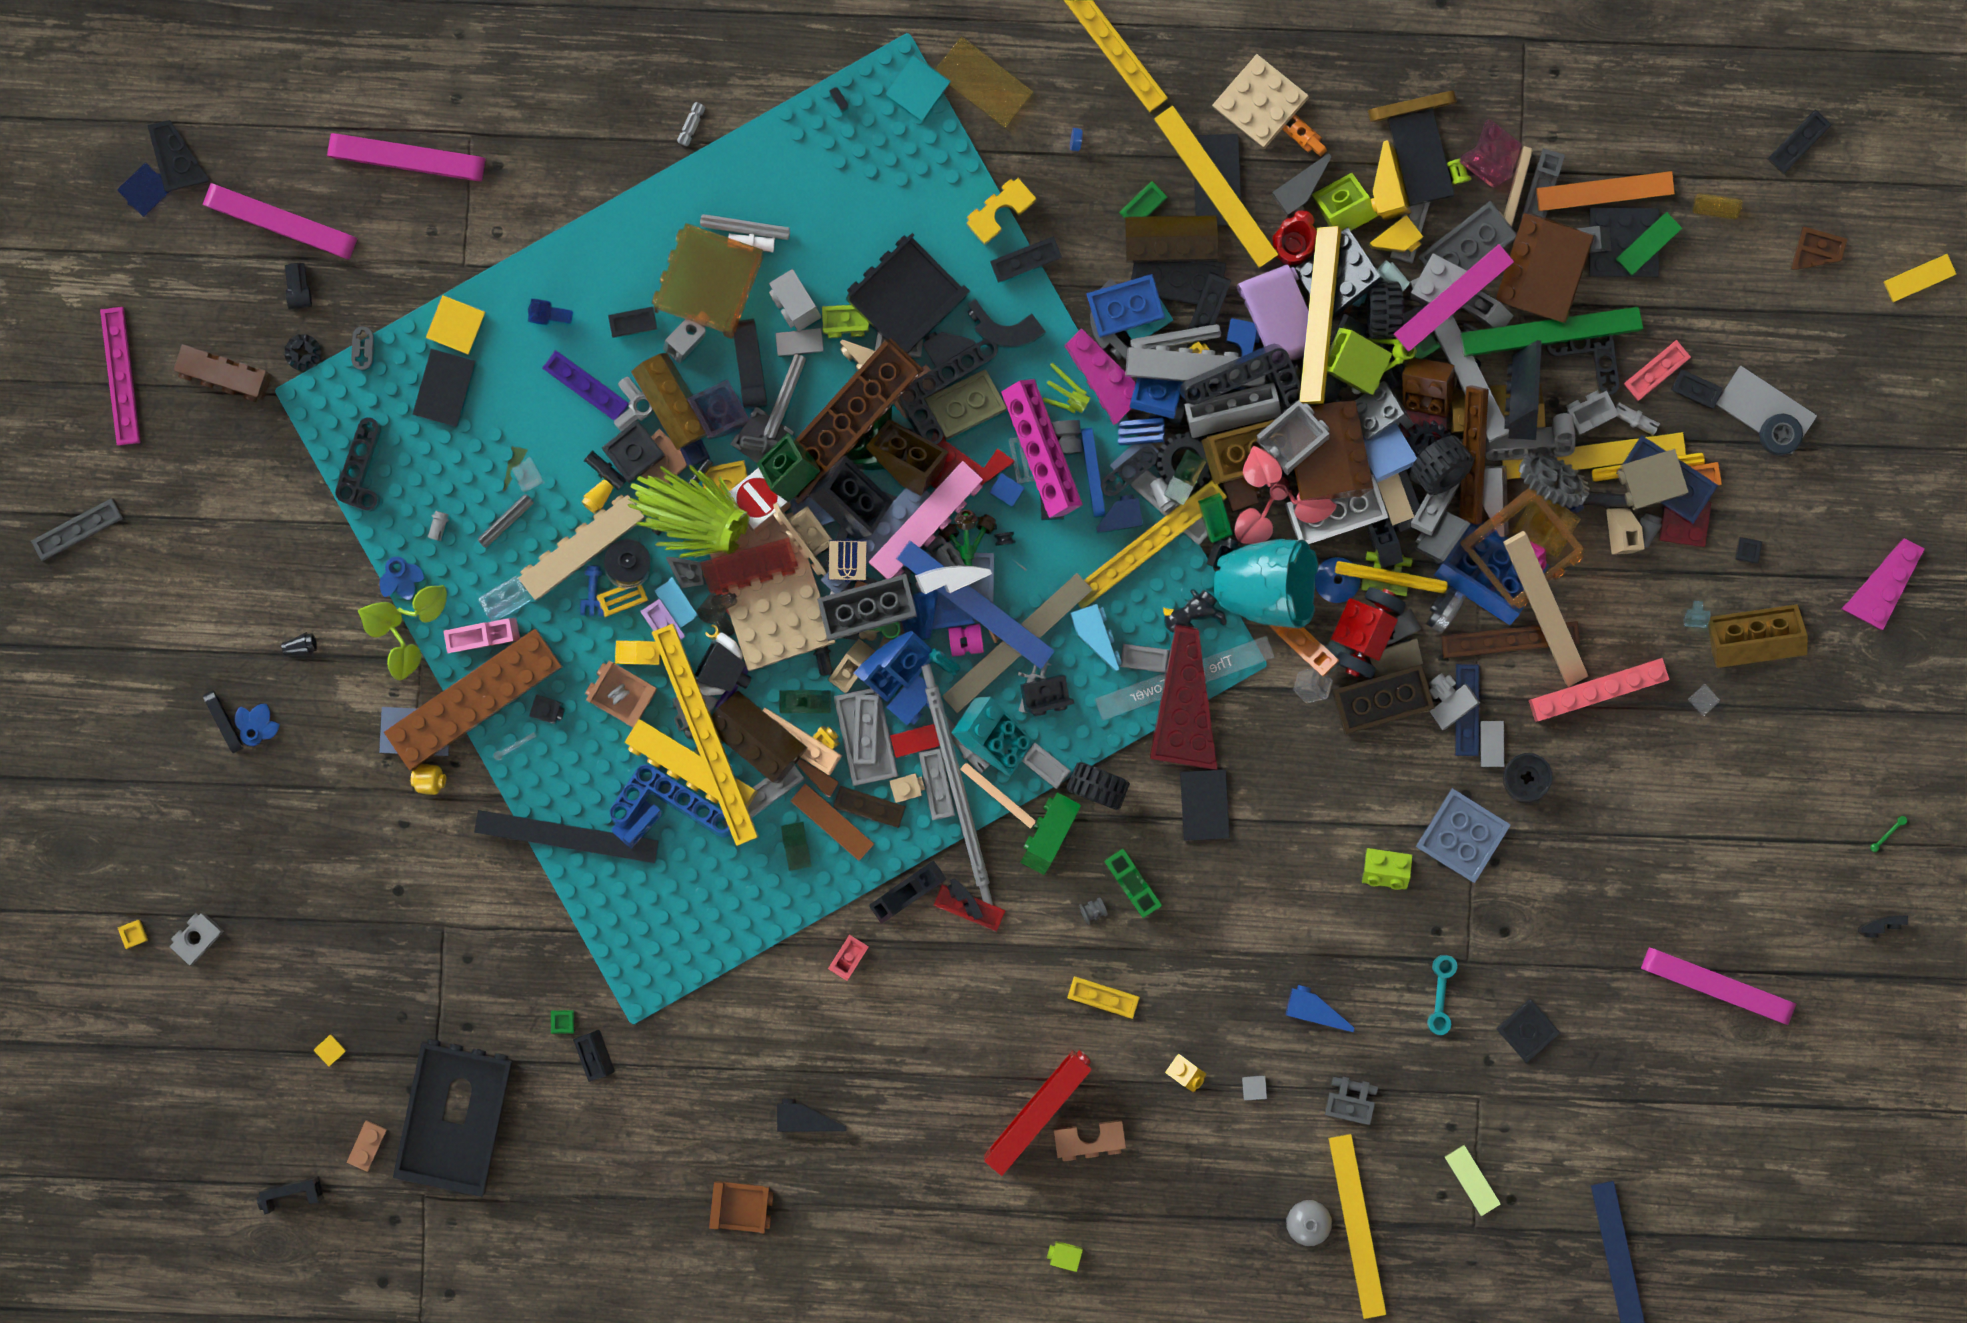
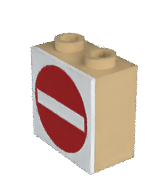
[725,468,791,535]

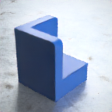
[989,473,1025,506]

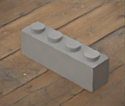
[1184,383,1281,438]

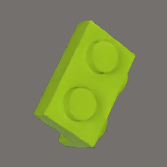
[822,305,869,338]
[1362,848,1412,890]

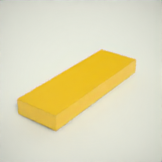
[1884,254,1956,302]
[1067,976,1140,1019]

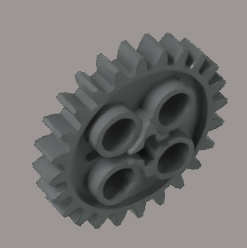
[1518,452,1590,508]

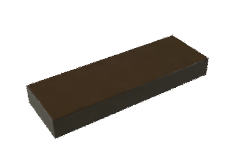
[833,786,906,828]

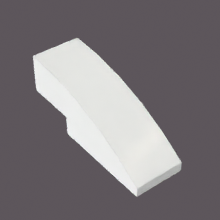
[915,566,992,594]

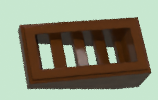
[797,759,839,798]

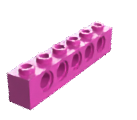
[1001,379,1083,518]

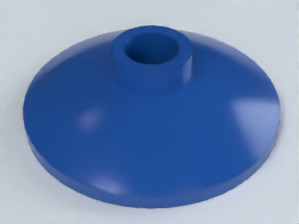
[1315,557,1360,603]

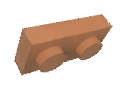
[347,1120,387,1172]

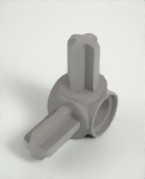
[614,377,654,431]

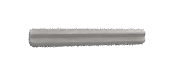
[700,214,790,240]
[1131,324,1221,349]
[764,354,806,440]

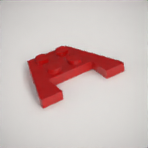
[931,431,1015,496]

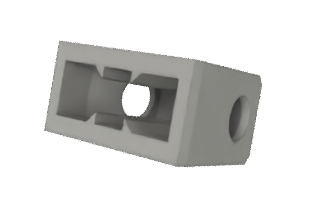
[663,311,711,364]

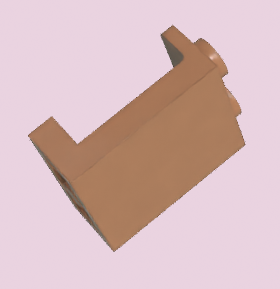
[585,661,658,727]

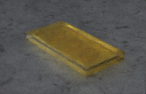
[935,36,1033,128]

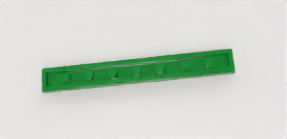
[1460,307,1643,357]

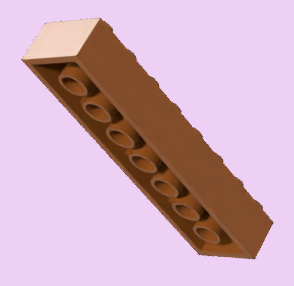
[384,628,563,770]

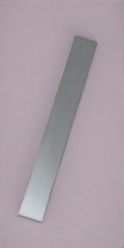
[1410,278,1509,443]

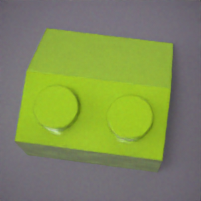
[1312,173,1377,232]

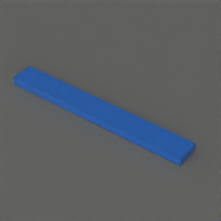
[896,540,1055,669]

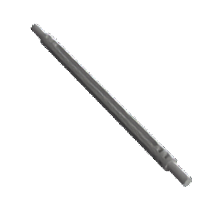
[921,664,993,905]

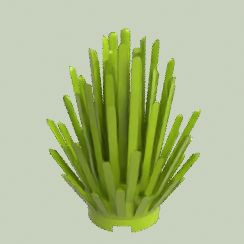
[628,465,750,558]

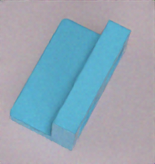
[654,577,699,629]

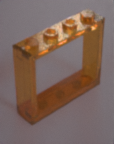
[1460,487,1585,609]

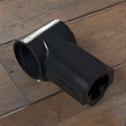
[285,263,312,310]

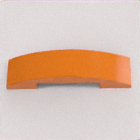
[1270,625,1339,677]

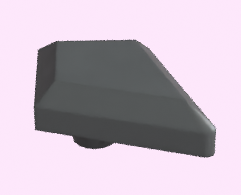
[666,557,704,588]

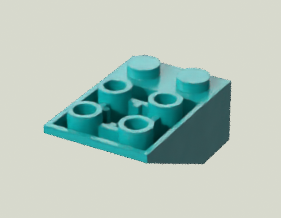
[951,697,1034,776]

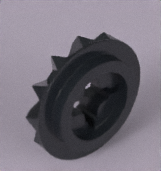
[284,334,321,371]

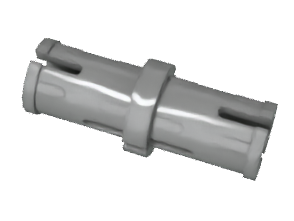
[1616,402,1660,436]

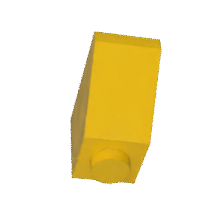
[1369,215,1423,253]
[615,641,661,665]

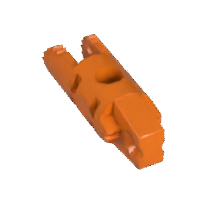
[1282,114,1327,157]

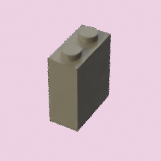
[1618,449,1689,511]

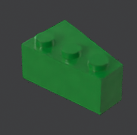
[1020,792,1081,875]

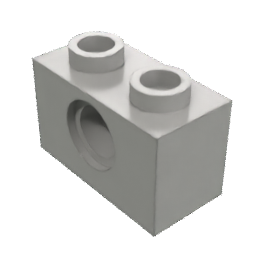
[170,913,224,965]

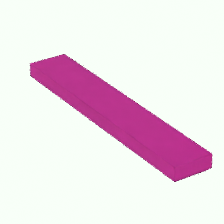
[1394,244,1514,352]
[100,307,141,446]

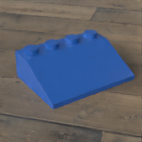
[1434,521,1549,625]

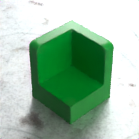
[1414,333,1441,359]

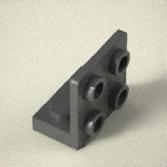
[1355,381,1414,441]

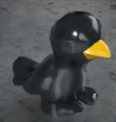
[1163,589,1227,633]

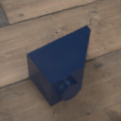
[1096,495,1143,533]

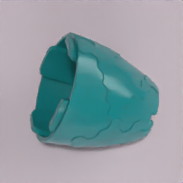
[1214,539,1319,629]

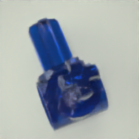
[527,299,573,325]

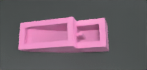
[444,618,520,653]

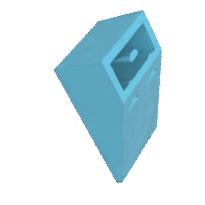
[1070,604,1122,671]

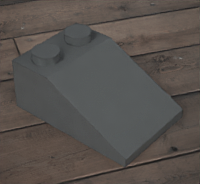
[1415,511,1470,564]

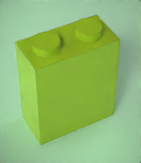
[1327,328,1392,395]

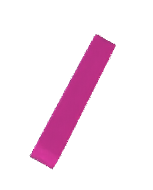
[327,133,486,181]
[203,183,358,260]
[1641,947,1796,1025]

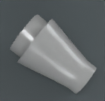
[1150,477,1180,513]

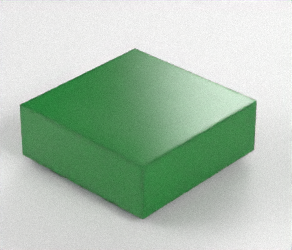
[551,1010,574,1034]

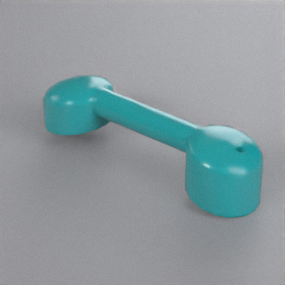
[1427,955,1457,1035]

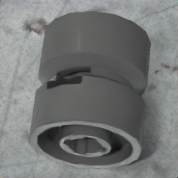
[1051,420,1082,455]

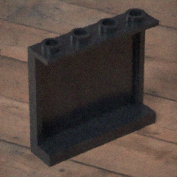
[846,233,970,354]

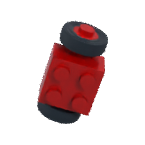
[1330,587,1406,679]

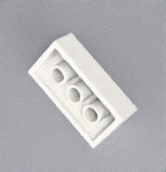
[1285,475,1388,544]

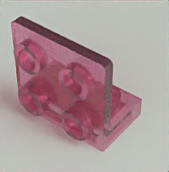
[1460,119,1522,188]

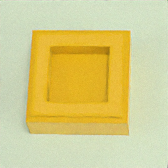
[118,919,148,949]
[314,1034,346,1067]

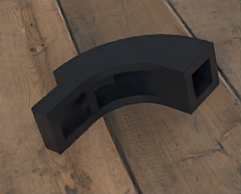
[967,299,1046,348]
[868,860,946,924]

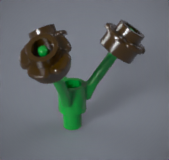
[938,509,997,566]

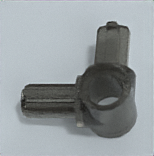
[697,592,738,636]

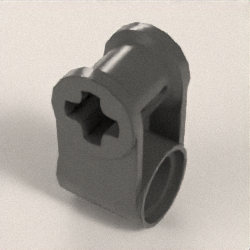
[1387,609,1422,645]

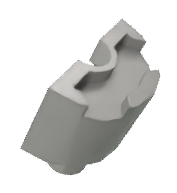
[1566,390,1619,435]

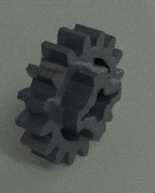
[1405,420,1451,457]

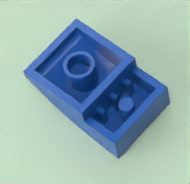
[854,631,932,702]

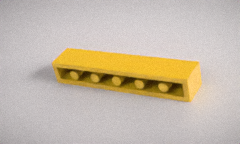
[625,719,758,808]

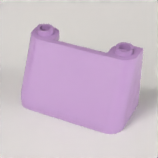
[1237,264,1309,362]

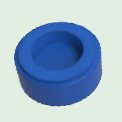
[1070,128,1083,151]

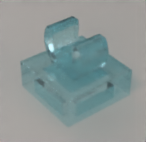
[1684,601,1710,628]

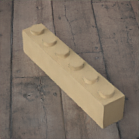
[518,495,646,601]

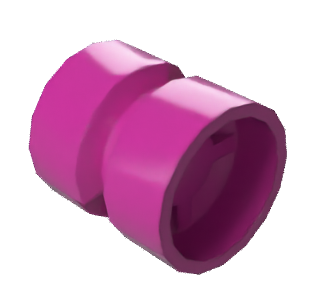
[948,624,984,657]

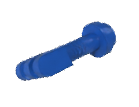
[580,565,604,616]

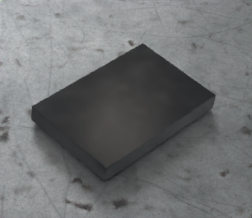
[412,349,476,427]
[1180,770,1230,841]

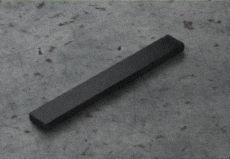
[474,810,659,863]

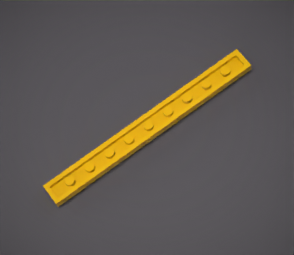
[652,623,759,846]

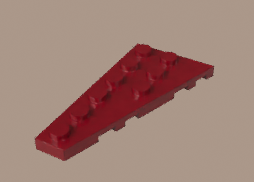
[1150,625,1217,770]

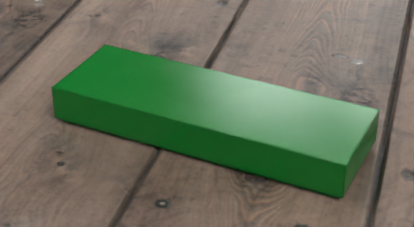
[1616,212,1682,276]

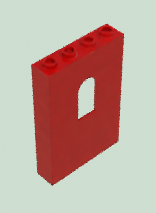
[984,1050,1092,1176]

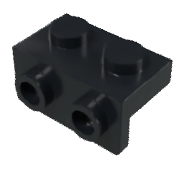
[1020,674,1074,716]

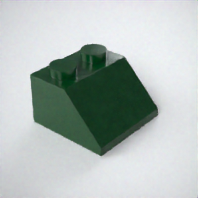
[757,432,820,503]

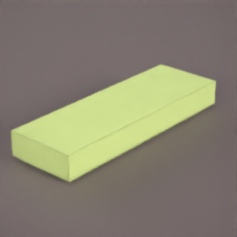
[1445,1145,1500,1216]

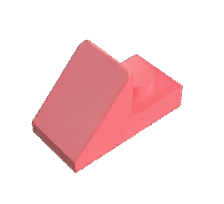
[828,935,868,981]

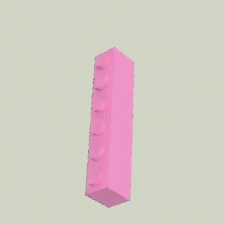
[869,461,983,579]

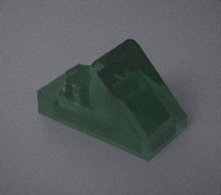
[781,822,812,871]

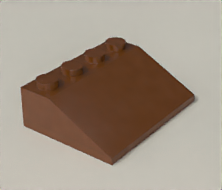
[1495,213,1595,323]
[1285,401,1374,501]

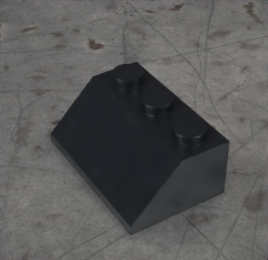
[809,456,893,540]

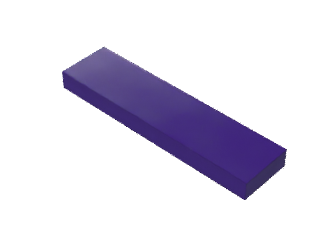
[542,350,629,420]

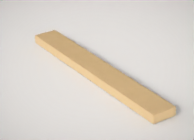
[1503,531,1588,687]

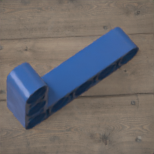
[610,764,731,838]

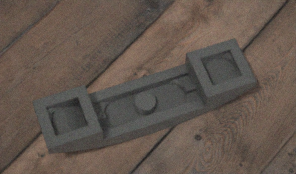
[1517,148,1565,233]

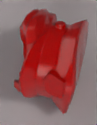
[1273,211,1317,266]

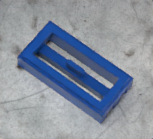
[1118,418,1165,446]

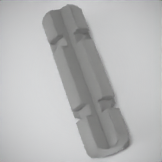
[677,102,705,146]

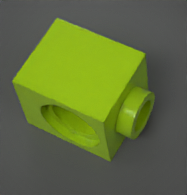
[1047,1241,1083,1272]

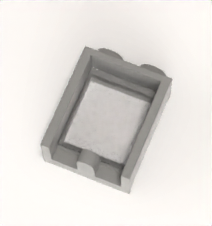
[1257,400,1330,475]

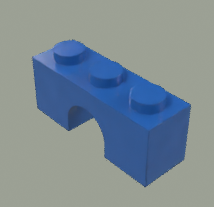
[1226,318,1260,391]

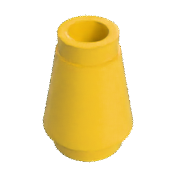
[581,479,614,514]

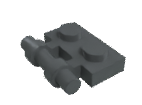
[1325,1076,1378,1125]

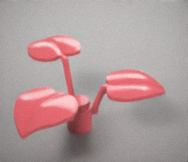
[1235,446,1337,544]

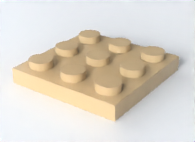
[1212,54,1309,149]

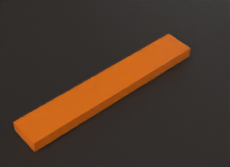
[1536,171,1674,211]

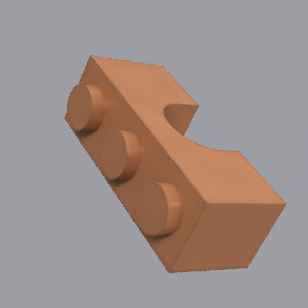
[1054,1120,1126,1161]

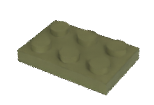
[925,369,1007,440]

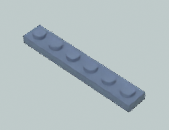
[821,488,931,594]

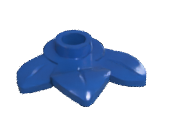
[379,556,424,600]
[235,704,280,746]

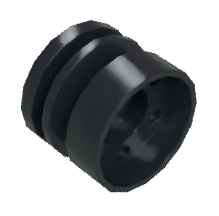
[1503,753,1552,803]

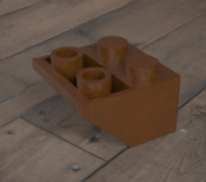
[1402,357,1455,417]

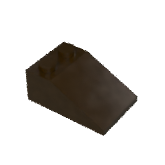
[866,419,948,496]

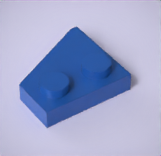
[902,589,938,640]

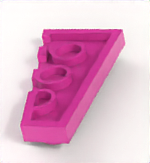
[1064,328,1136,425]
[1841,538,1924,630]

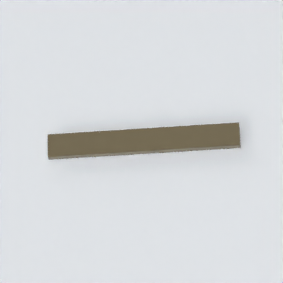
[942,573,1093,713]

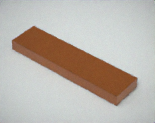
[790,783,874,861]

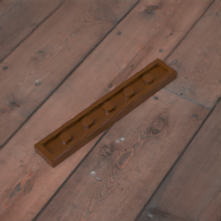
[1459,385,1489,524]
[1441,621,1580,658]

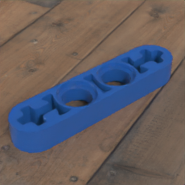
[1081,427,1105,517]

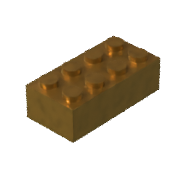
[1202,419,1292,485]

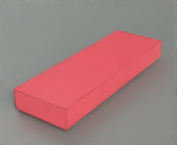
[1623,340,1691,401]

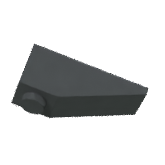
[1271,153,1331,217]

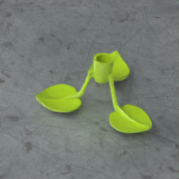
[358,585,447,681]

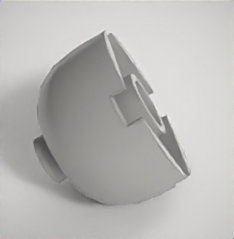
[1286,1200,1332,1246]

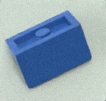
[612,801,662,849]

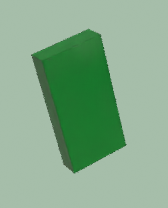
[1119,181,1168,219]
[1198,493,1233,543]

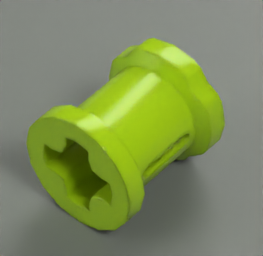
[1447,157,1472,186]

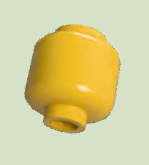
[411,764,446,795]

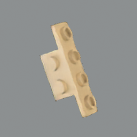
[773,502,833,576]

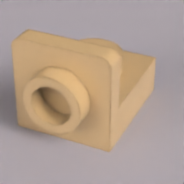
[889,773,925,803]

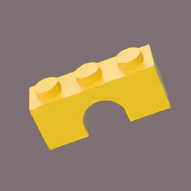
[966,178,1036,246]

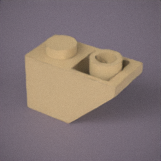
[1606,508,1644,555]

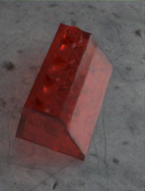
[700,537,800,596]

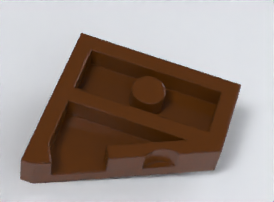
[1790,226,1847,270]

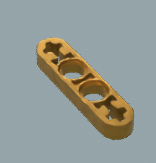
[1368,91,1457,122]

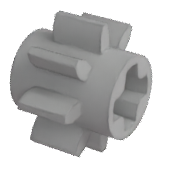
[1428,673,1456,701]

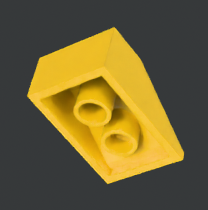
[1371,140,1411,221]

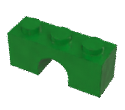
[1104,848,1162,918]

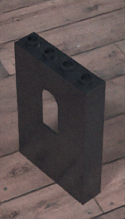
[393,1039,513,1197]

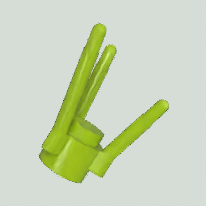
[1368,337,1417,372]
[1042,363,1090,413]

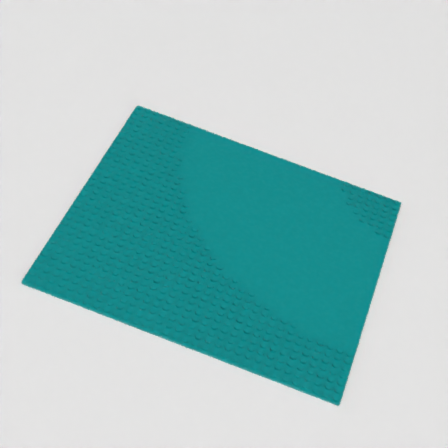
[275,33,1267,1024]

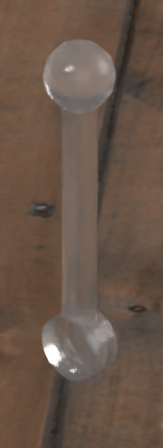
[493,733,536,760]

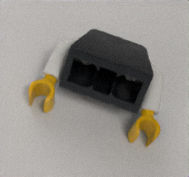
[694,624,752,696]

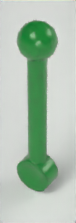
[1870,816,1907,852]

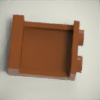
[709,1181,773,1234]

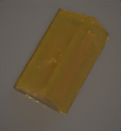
[1692,193,1743,219]

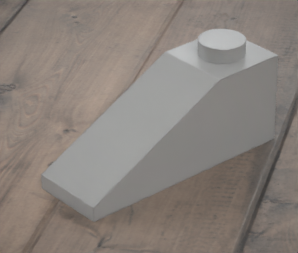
[1483,466,1509,537]

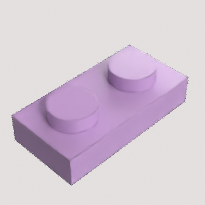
[640,599,685,640]

